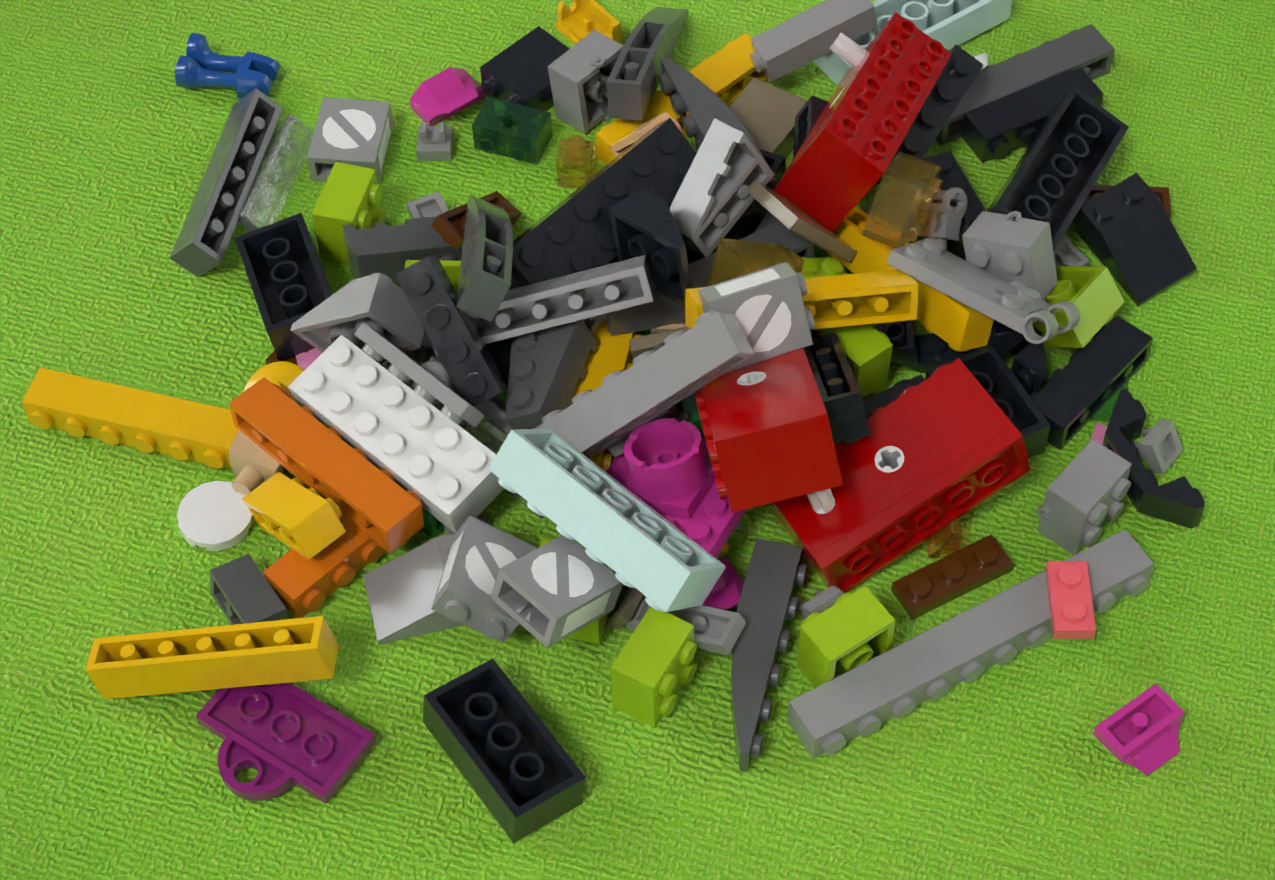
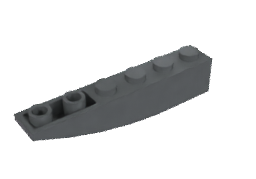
[607,7,688,121]
[658,57,777,218]
[456,195,513,322]
[606,221,814,336]
[731,538,808,773]

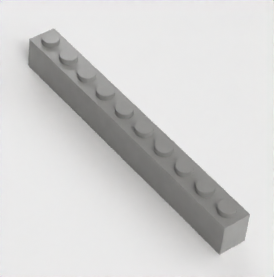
[788,529,1154,759]

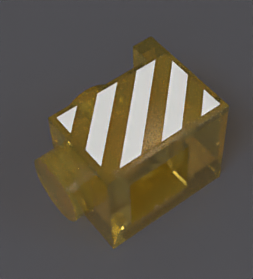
[556,135,597,189]

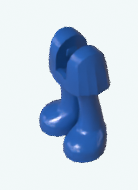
[175,33,280,98]

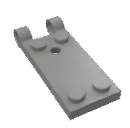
[886,238,1080,344]

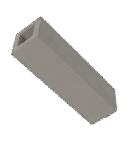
[750,0,878,82]

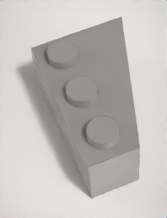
[670,118,775,258]

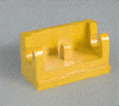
[555,0,621,45]

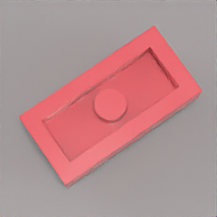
[1045,561,1096,639]

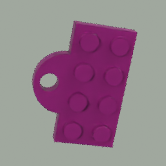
[195,683,376,804]

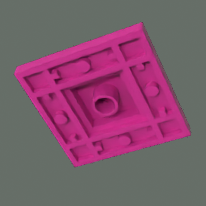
[606,418,747,558]

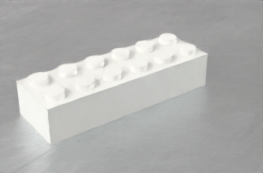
[288,335,504,533]

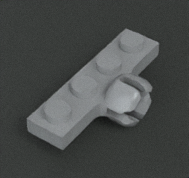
[354,322,485,428]

